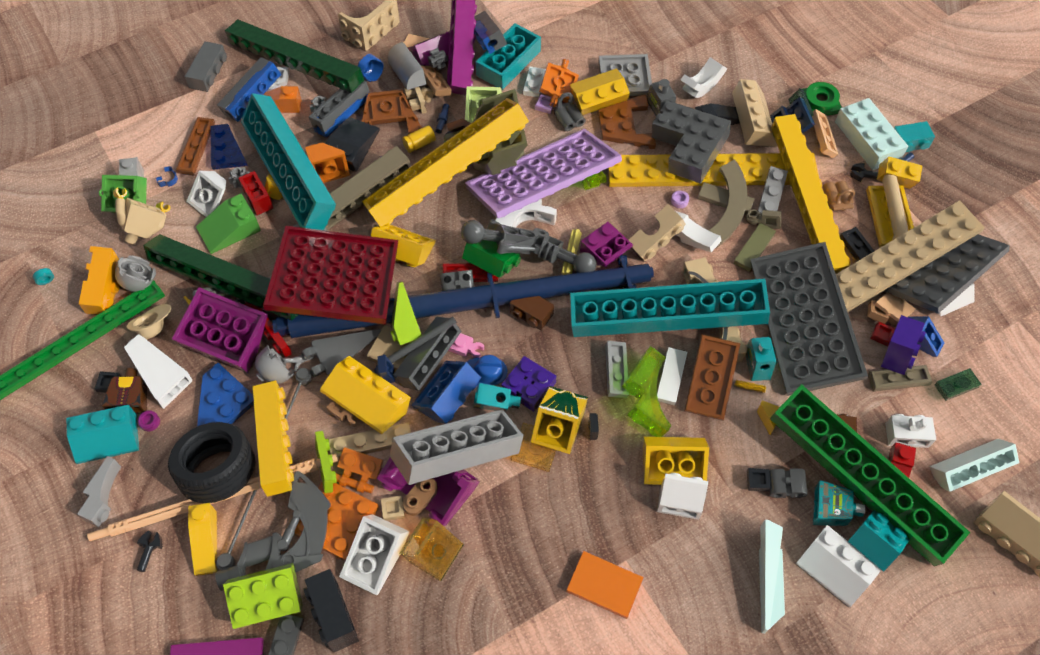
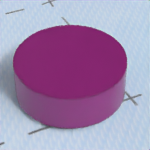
[138,410,160,432]

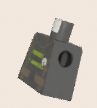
[647,79,676,116]

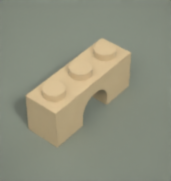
[629,204,686,261]

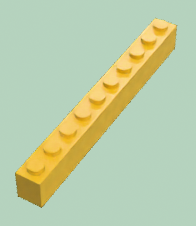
[771,114,850,274]

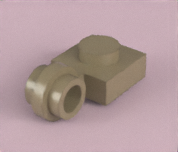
[746,209,781,229]

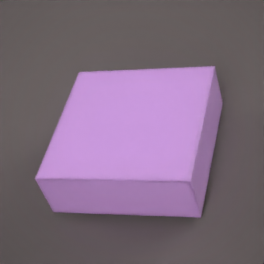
[535,94,554,114]

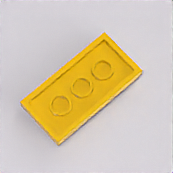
[866,185,914,248]

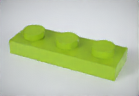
[315,431,337,494]

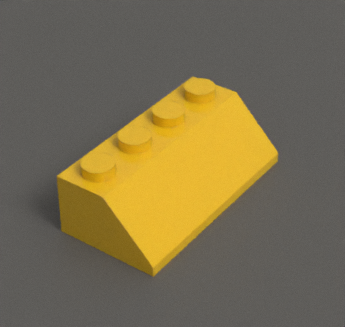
[320,356,411,434]

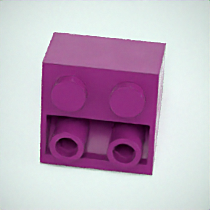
[580,222,633,267]

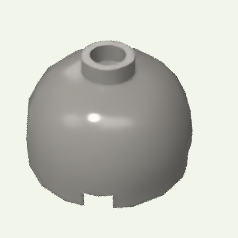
[115,255,156,292]
[255,345,294,384]

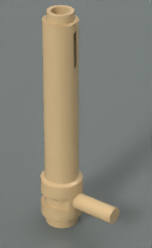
[882,175,908,240]

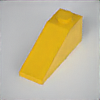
[188,503,217,576]

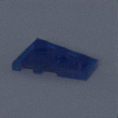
[211,124,248,170]

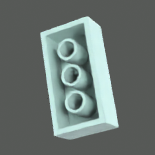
[835,98,908,170]

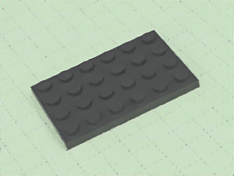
[884,234,1010,314]

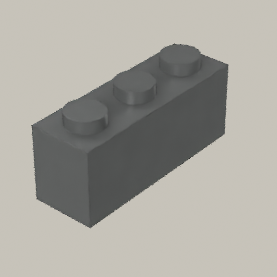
[185,41,227,92]

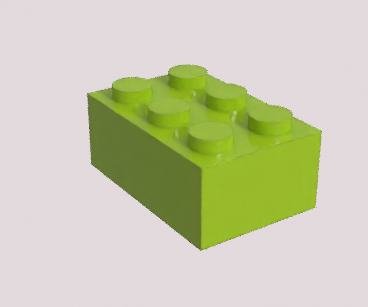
[223,563,303,629]

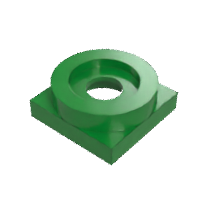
[798,82,842,116]

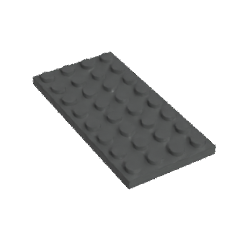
[751,242,868,396]

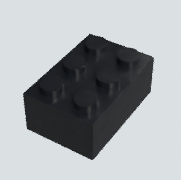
[303,569,359,653]

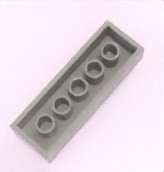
[390,409,524,485]

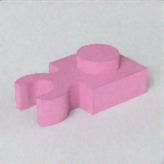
[448,333,484,358]

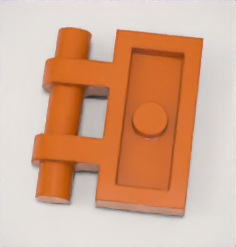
[336,447,384,494]

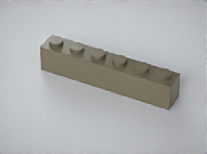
[325,146,412,230]

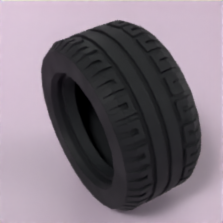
[168,422,256,503]

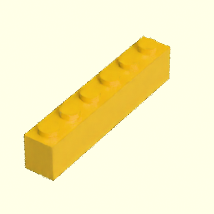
[253,380,294,497]

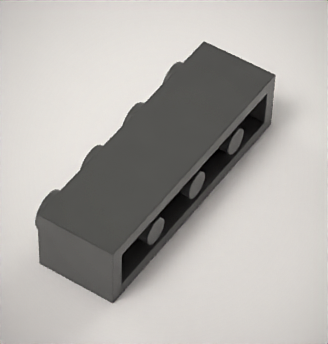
[393,316,462,391]

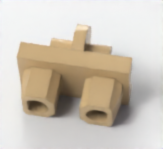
[404,87,434,114]

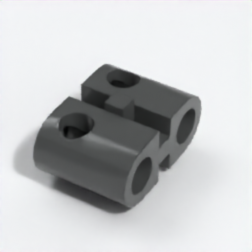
[440,270,474,291]
[769,469,808,498]

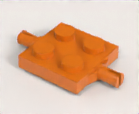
[539,59,579,107]

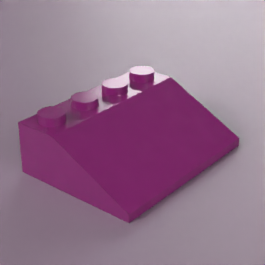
[172,287,267,373]

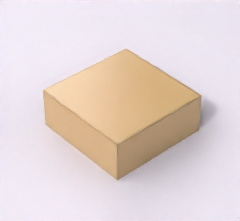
[381,496,405,521]

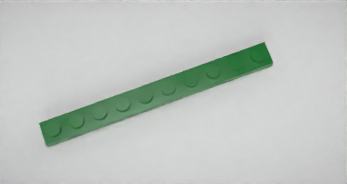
[0,280,165,400]

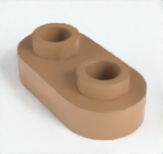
[403,478,438,516]

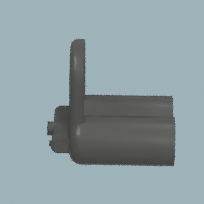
[553,92,586,131]

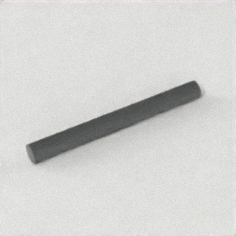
[387,316,457,363]

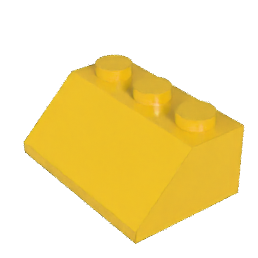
[570,68,630,115]
[371,224,436,267]
[643,436,709,485]

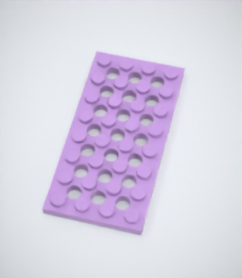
[465,129,622,219]

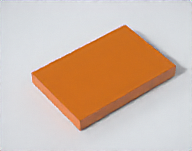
[566,551,644,619]

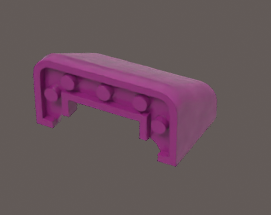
[377,457,480,527]

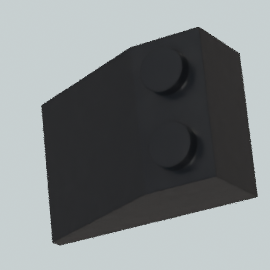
[325,117,380,172]

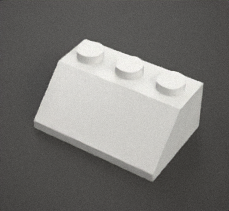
[796,525,881,608]

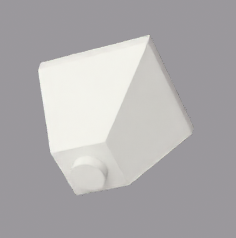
[186,171,226,217]

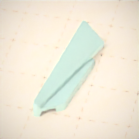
[759,520,785,634]

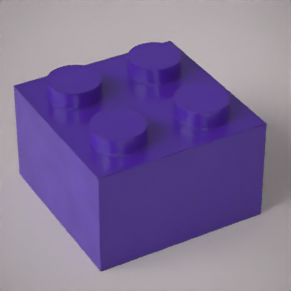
[881,315,926,375]

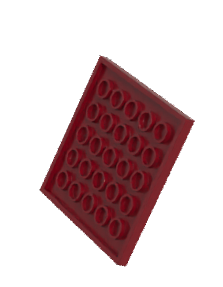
[263,226,398,325]

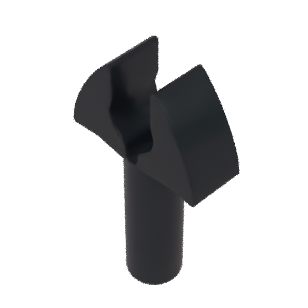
[850,163,878,182]
[137,530,163,572]

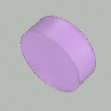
[671,190,689,208]

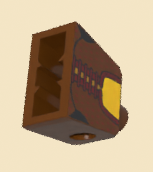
[102,368,147,414]

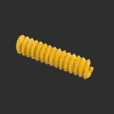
[734,379,766,393]

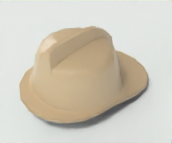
[127,304,171,340]

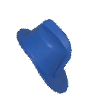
[467,355,508,386]

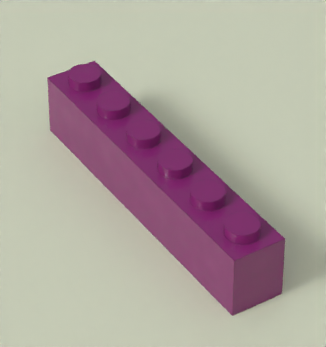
[447,0,477,96]

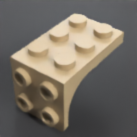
[338,0,400,51]

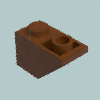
[510,296,554,331]

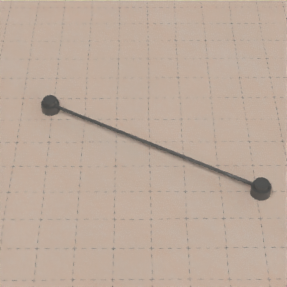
[216,368,312,570]

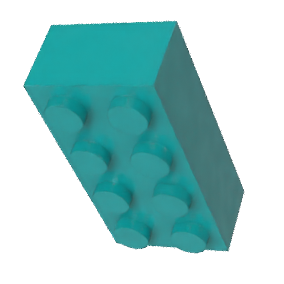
[476,23,541,90]

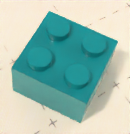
[848,510,910,572]

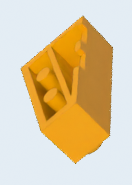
[79,246,119,315]

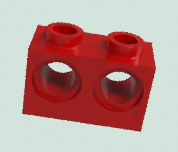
[238,171,273,215]

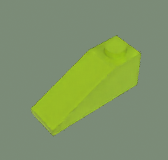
[390,281,422,345]

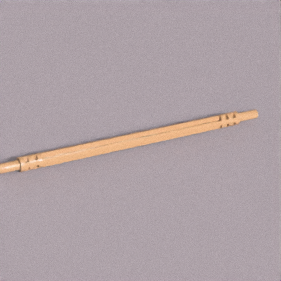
[87,453,338,542]

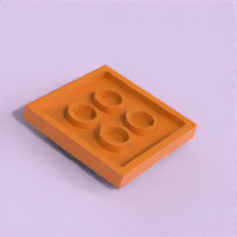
[294,482,379,561]

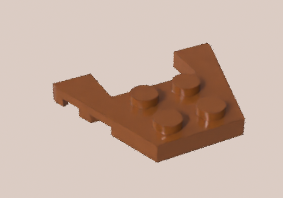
[361,89,423,134]
[598,95,656,149]

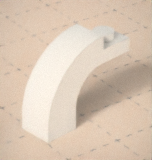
[681,57,727,98]
[495,199,557,227]

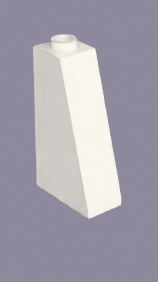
[124,334,193,409]

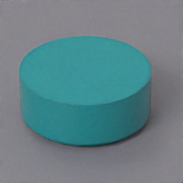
[32,268,54,285]

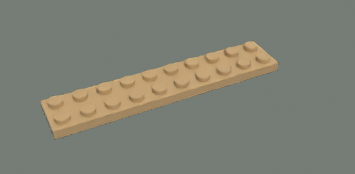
[836,200,985,312]

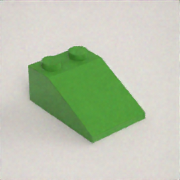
[196,193,261,254]

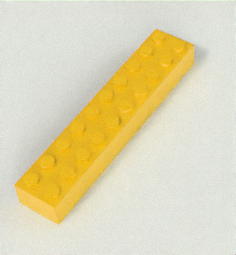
[362,98,529,227]

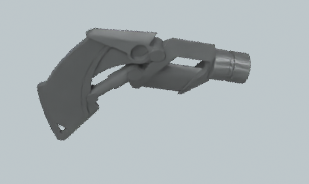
[215,471,331,591]

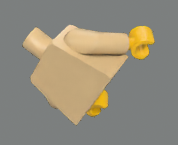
[113,187,170,244]

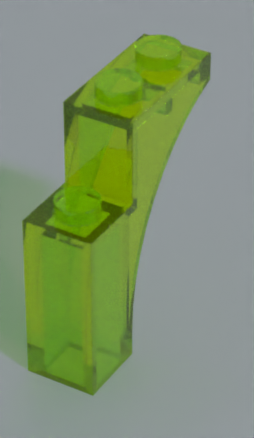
[622,346,671,437]

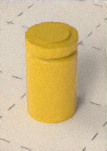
[402,125,436,153]

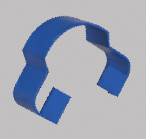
[156,166,178,187]

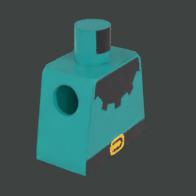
[473,383,521,412]

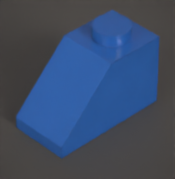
[908,316,944,357]

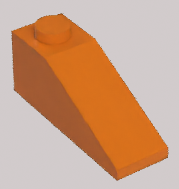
[263,86,302,113]

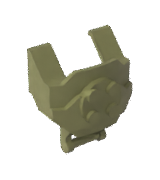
[444,89,528,175]

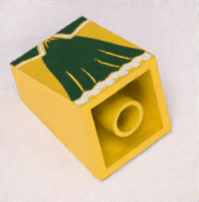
[531,386,588,454]

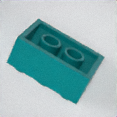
[66,405,139,464]

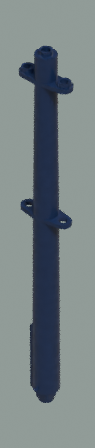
[272,255,654,338]

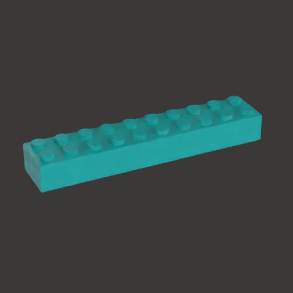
[241,93,336,230]
[570,279,770,337]

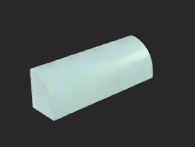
[929,438,1019,492]

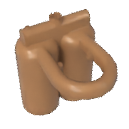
[822,180,855,211]

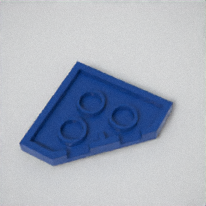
[197,363,254,426]

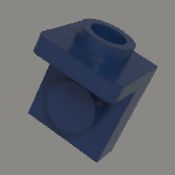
[374,355,395,383]

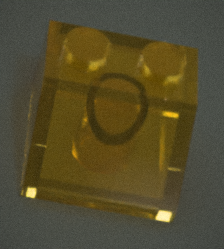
[399,517,464,581]

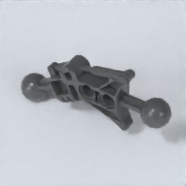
[461,219,596,273]

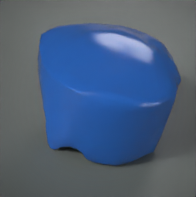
[358,54,384,82]

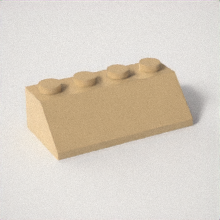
[732,79,777,147]
[973,491,1040,577]

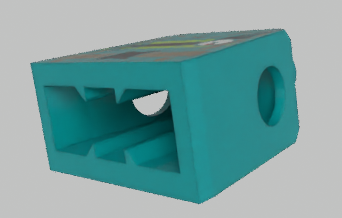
[745,337,776,381]
[813,480,865,526]

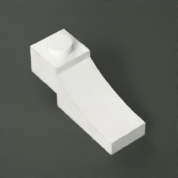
[675,211,721,252]

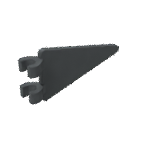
[301,329,381,378]

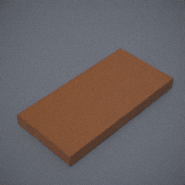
[684,335,741,421]

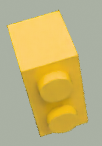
[877,157,922,189]

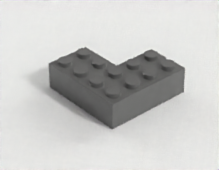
[652,100,731,184]

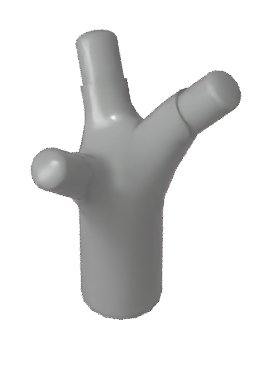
[283,355,314,372]

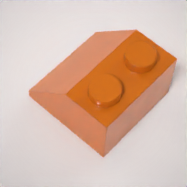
[305,143,350,183]

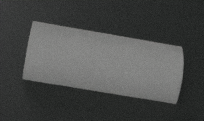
[388,42,426,90]

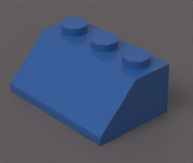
[411,360,481,424]

